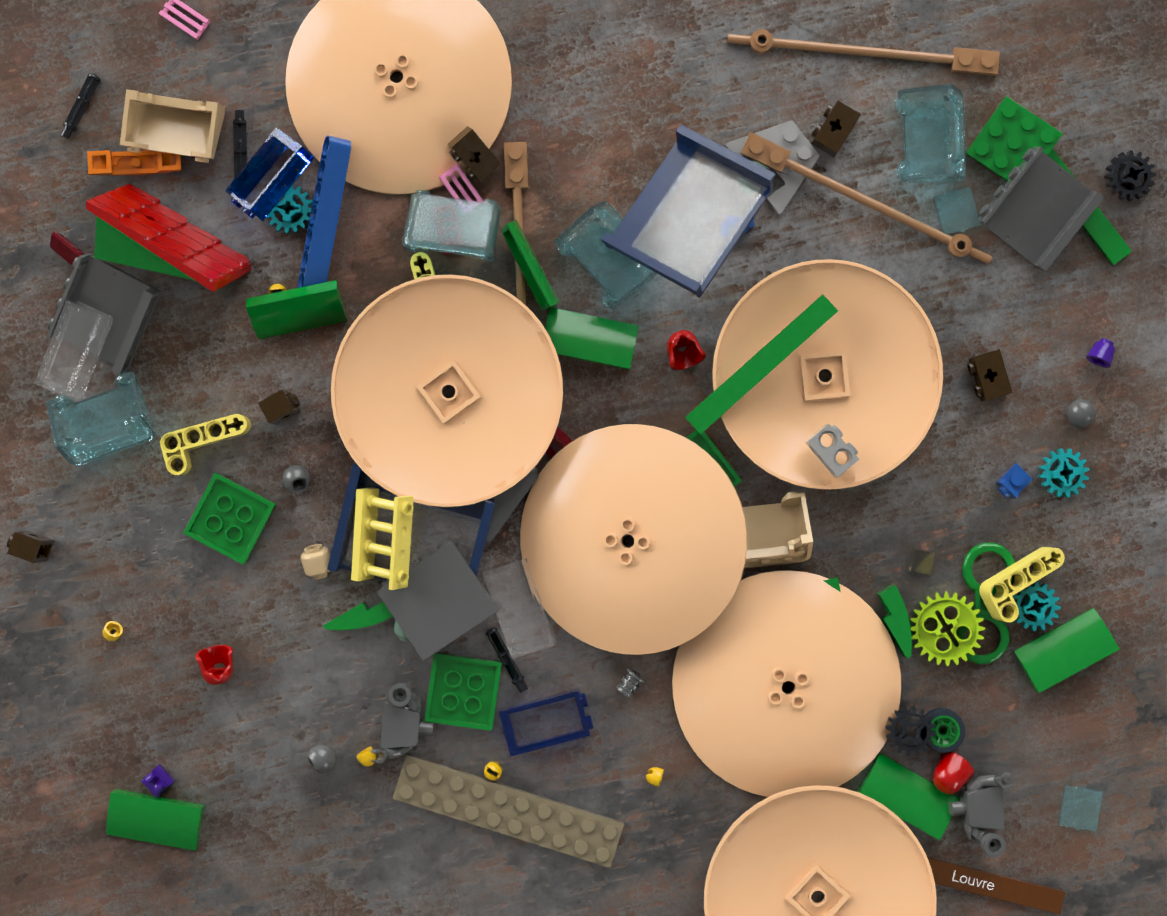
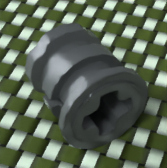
[616,668,646,699]

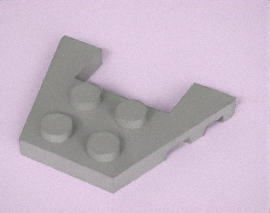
[725,120,820,216]

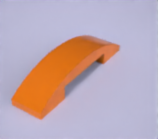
[87,150,182,176]

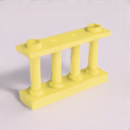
[351,487,414,590]

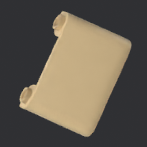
[120,89,226,163]
[742,492,813,568]

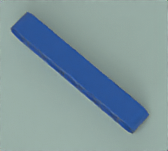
[298,135,351,288]

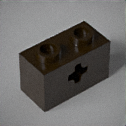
[811,100,861,157]
[447,126,501,182]
[967,349,1013,402]
[258,390,301,425]
[7,531,55,563]

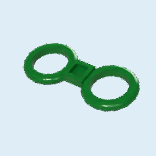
[955,542,1015,665]

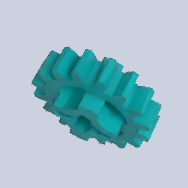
[264,184,313,235]
[1038,448,1090,497]
[1012,581,1061,631]

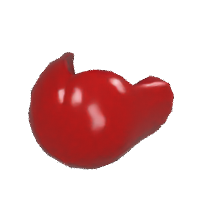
[666,330,706,371]
[195,645,233,685]
[933,752,974,794]

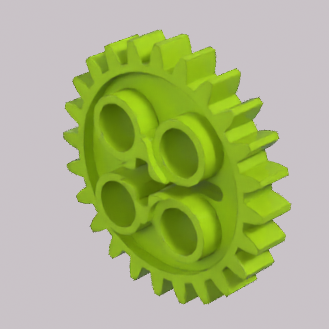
[910,591,985,666]

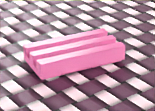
[159,0,210,40]
[439,164,484,214]

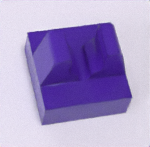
[141,764,175,798]

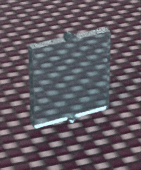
[933,187,980,234]
[1058,785,1103,831]

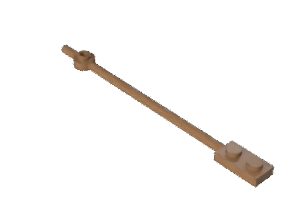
[727,29,1000,76]
[740,132,992,264]
[504,142,529,305]

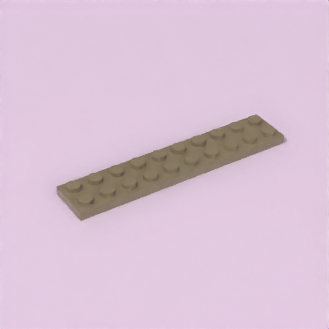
[392,754,624,868]

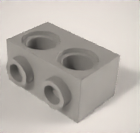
[805,424,859,478]

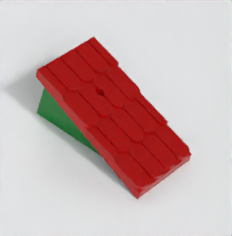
[86,184,252,292]

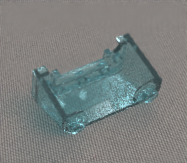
[895,83,966,183]
[402,190,502,262]
[554,201,659,311]
[46,371,156,465]

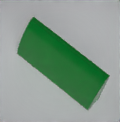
[500,220,559,311]
[246,280,348,339]
[545,307,639,370]
[1013,608,1120,693]
[857,753,959,840]
[106,789,205,851]

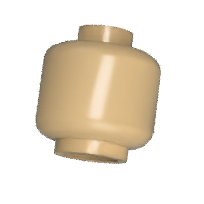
[301,544,331,580]

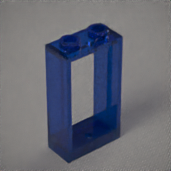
[225,127,315,221]
[499,688,594,757]

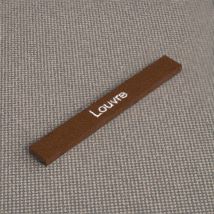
[927,857,1065,914]

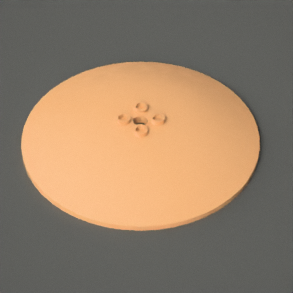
[286,0,512,195]
[712,259,943,489]
[331,275,563,507]
[520,424,747,655]
[672,570,901,797]
[704,785,937,916]

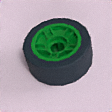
[920,708,965,753]

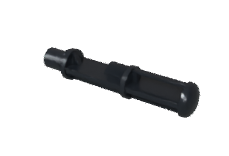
[61,73,101,140]
[233,110,248,181]
[485,627,528,693]

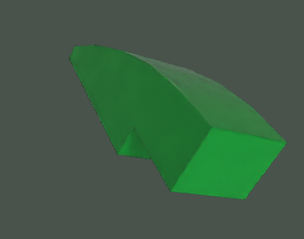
[876,584,912,659]
[323,601,393,630]

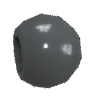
[1067,399,1096,428]
[282,465,311,494]
[307,745,336,773]

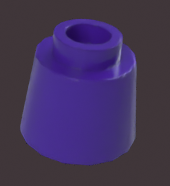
[1086,338,1115,368]

